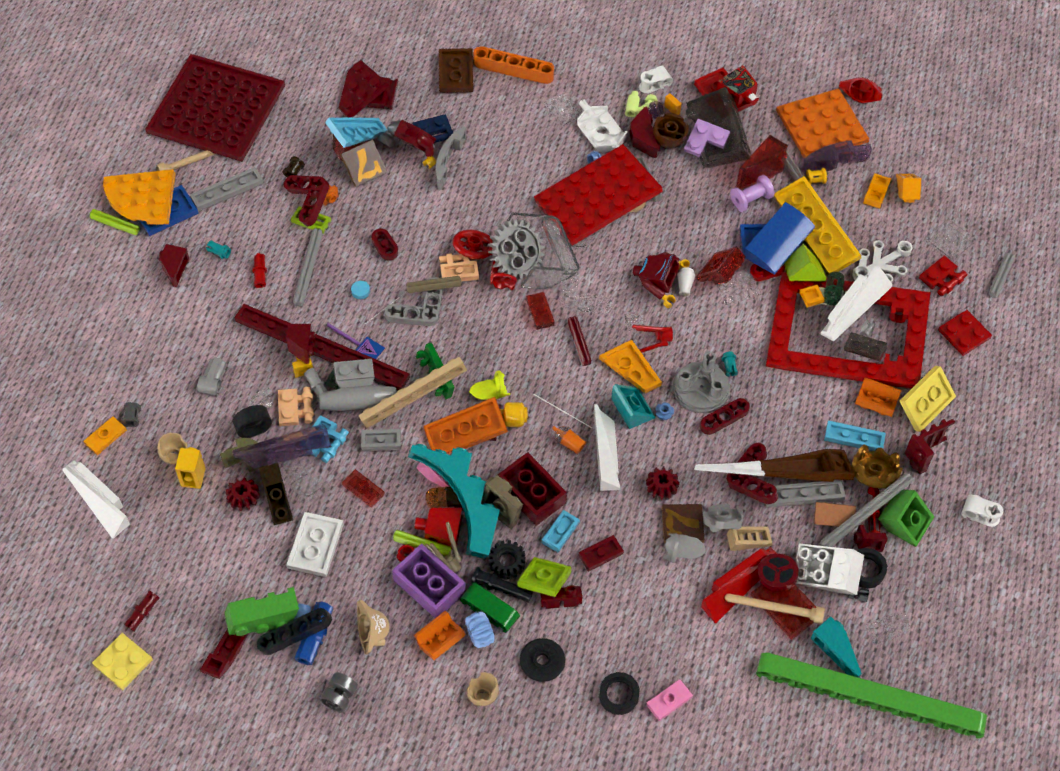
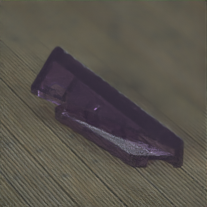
[232,424,331,468]

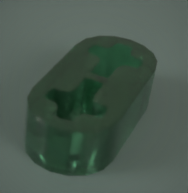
[824,272,844,305]

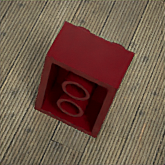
[497,452,567,526]

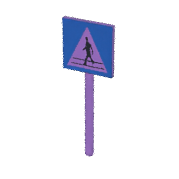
[327,323,385,359]

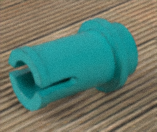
[206,240,231,259]
[721,351,738,377]

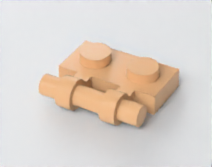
[439,253,479,282]
[278,387,314,426]

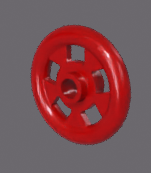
[452,230,493,259]

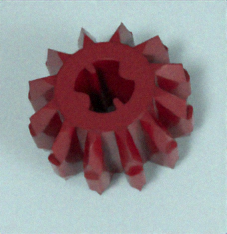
[646,466,680,501]
[225,477,260,511]

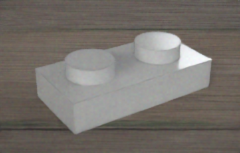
[361,429,401,451]

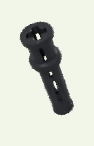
[471,567,534,603]

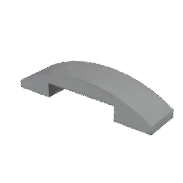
[436,127,467,190]

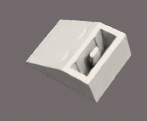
[795,544,864,595]

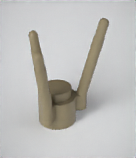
[424,522,462,573]

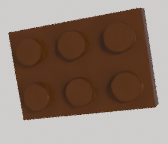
[439,48,474,93]

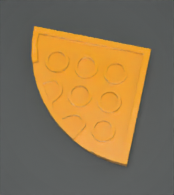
[103,169,176,225]

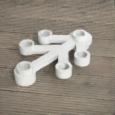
[852,240,913,283]

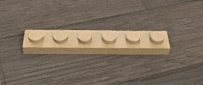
[358,356,467,428]

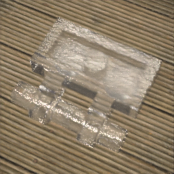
[714,269,761,305]

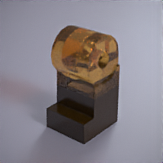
[425,487,463,511]

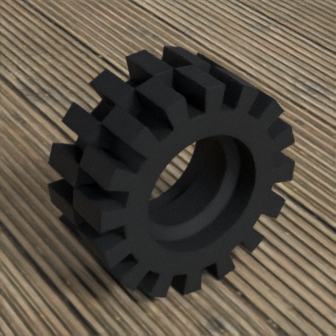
[489,540,526,579]

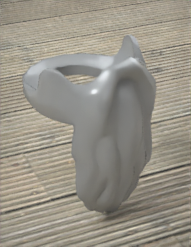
[663,533,706,563]

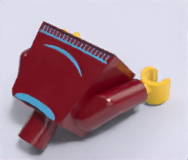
[633,252,690,308]

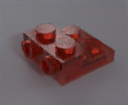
[696,246,746,285]

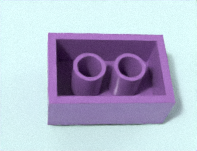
[392,544,466,618]

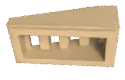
[727,527,772,551]

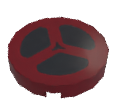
[758,553,799,591]

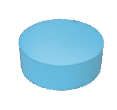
[351,281,370,299]

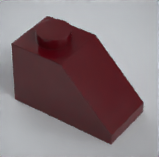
[159,244,189,287]

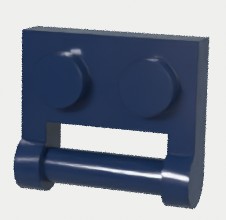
[412,114,454,143]

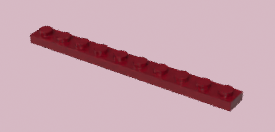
[234,304,410,391]

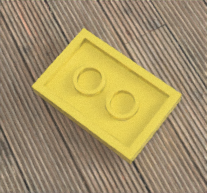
[900,366,956,432]

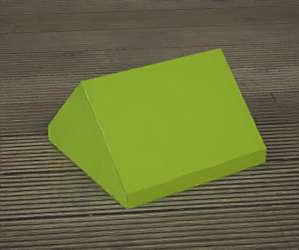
[784,244,826,281]

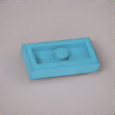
[541,510,580,553]

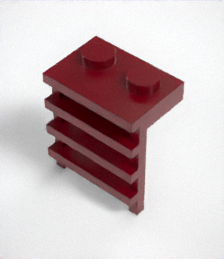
[905,419,955,474]

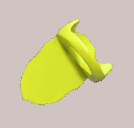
[469,370,510,400]

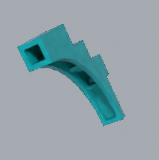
[408,444,500,559]

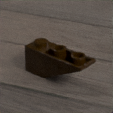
[259,463,293,526]

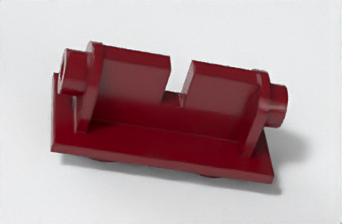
[540,585,583,609]

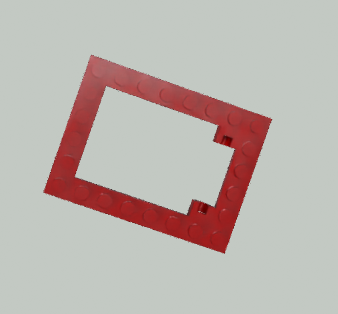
[766,272,931,389]

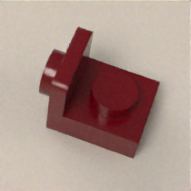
[854,525,888,552]

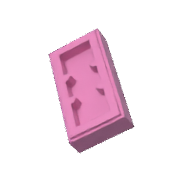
[646,679,693,721]

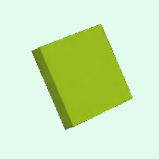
[517,557,571,597]

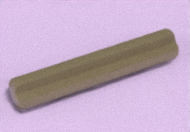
[406,276,461,293]

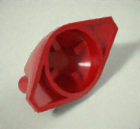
[839,77,883,103]

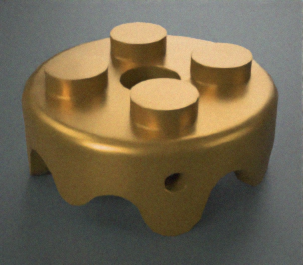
[851,444,903,489]

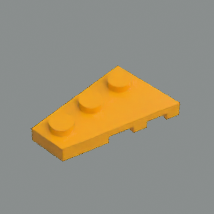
[599,340,662,394]

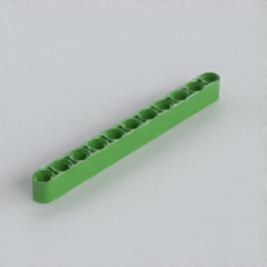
[756,653,987,738]

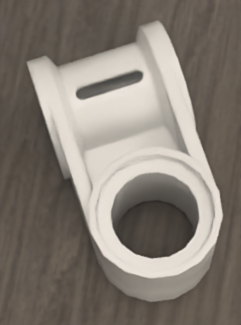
[639,66,673,93]
[961,495,1003,527]

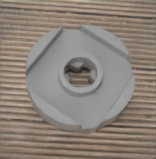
[703,504,743,532]

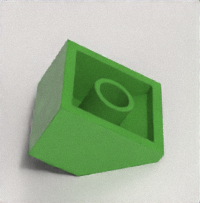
[878,490,934,547]

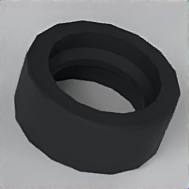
[232,405,272,438]
[857,548,888,589]
[599,672,640,715]

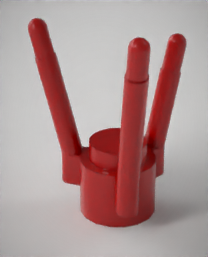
[632,325,673,353]

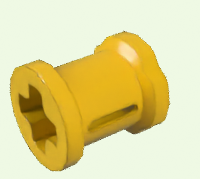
[806,168,827,185]

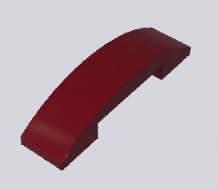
[200,628,249,679]

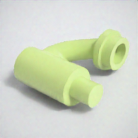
[625,91,658,117]

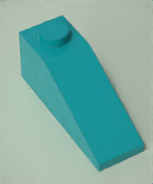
[811,616,862,678]

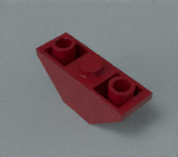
[629,107,660,158]

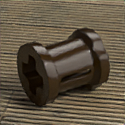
[282,156,305,177]

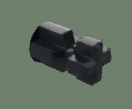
[848,588,869,602]

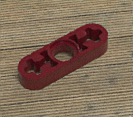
[700,398,750,435]

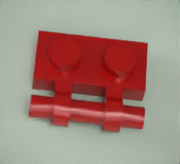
[919,255,967,296]

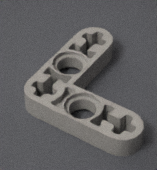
[385,277,443,326]

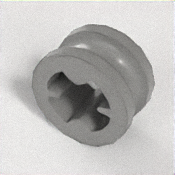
[859,320,876,339]

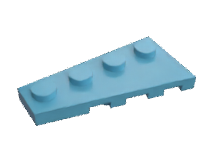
[325,117,387,148]

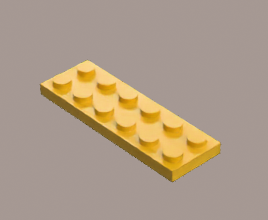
[774,176,862,277]

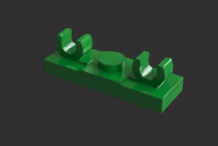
[416,343,455,400]

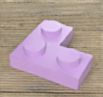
[684,119,730,157]

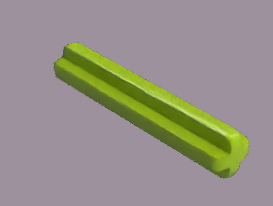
[90,209,140,235]
[393,530,451,557]

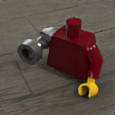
[377,120,436,169]

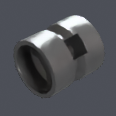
[319,672,358,713]

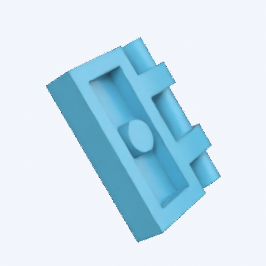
[299,415,349,463]

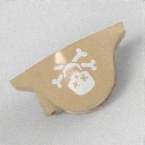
[357,600,389,655]

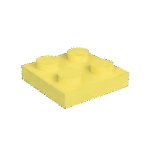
[92,633,153,690]

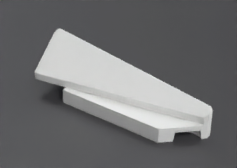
[821,265,892,341]
[594,404,620,491]
[63,460,130,538]

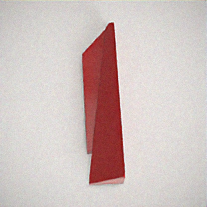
[701,547,777,624]

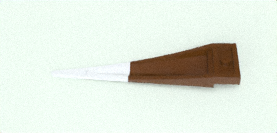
[694,449,855,482]

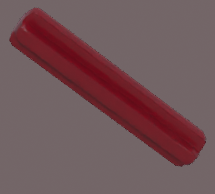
[568,316,591,366]

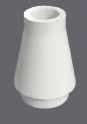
[677,268,696,296]

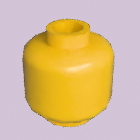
[500,402,528,427]

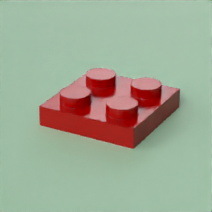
[938,310,992,356]

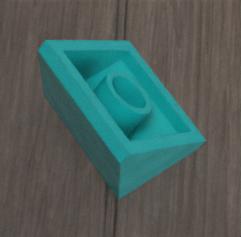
[611,384,656,429]

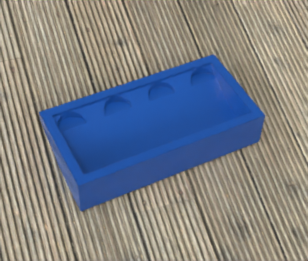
[744,202,815,275]

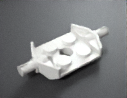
[577,100,627,153]

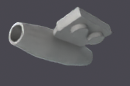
[318,359,397,411]

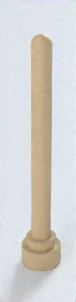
[156,150,214,171]
[725,594,825,624]

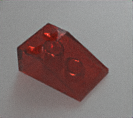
[736,135,788,190]

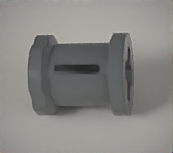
[121,402,141,427]

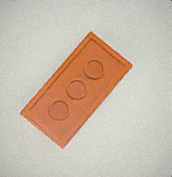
[423,397,508,455]

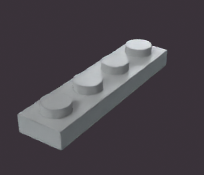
[190,167,264,212]
[765,480,845,508]

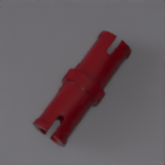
[124,590,160,632]

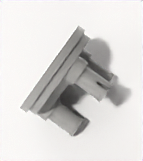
[673,351,730,413]

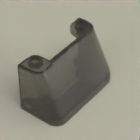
[686,87,752,168]

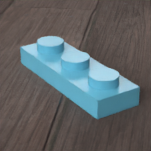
[824,421,886,451]

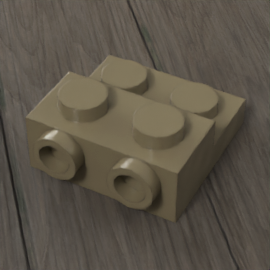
[481,475,523,530]

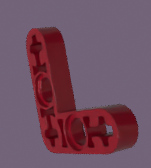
[283,175,330,227]
[726,443,778,504]

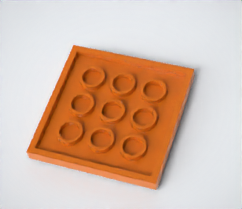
[776,88,869,161]

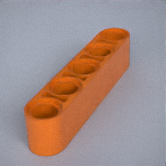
[473,46,554,84]

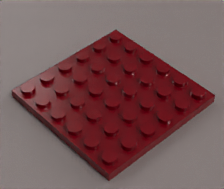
[145,54,285,162]

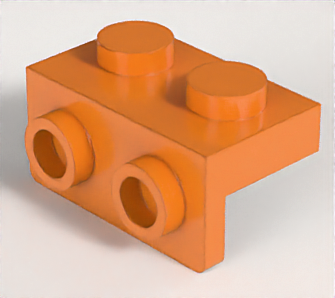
[855,378,901,417]
[414,611,466,660]

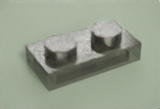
[844,332,887,361]

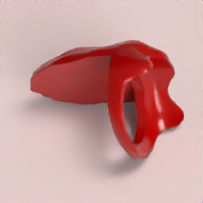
[490,260,517,290]

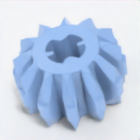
[465,612,495,649]

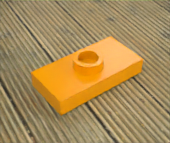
[83,416,127,455]

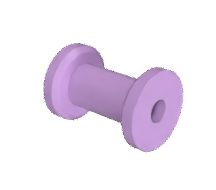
[730,175,774,212]

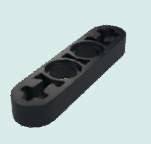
[257,608,332,655]

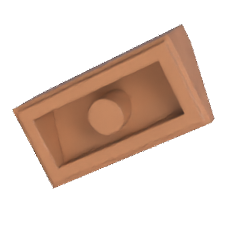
[814,502,856,527]

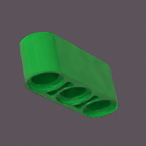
[460,583,520,633]

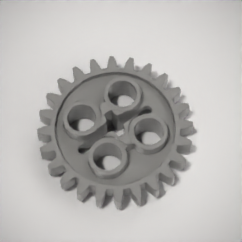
[488,219,545,280]

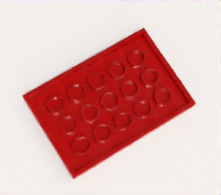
[534,144,663,246]

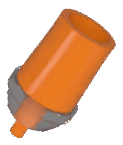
[552,426,586,455]

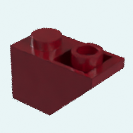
[286,324,315,364]

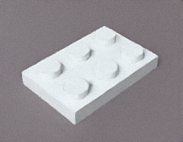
[286,512,344,577]

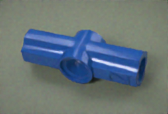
[295,601,333,665]

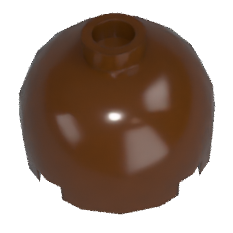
[653,113,689,149]

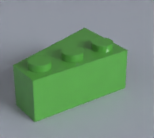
[224,587,299,636]

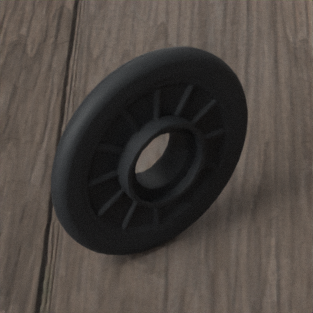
[520,638,566,682]

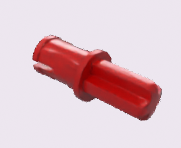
[252,253,267,288]

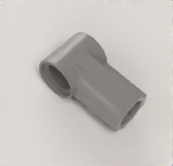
[197,357,227,396]

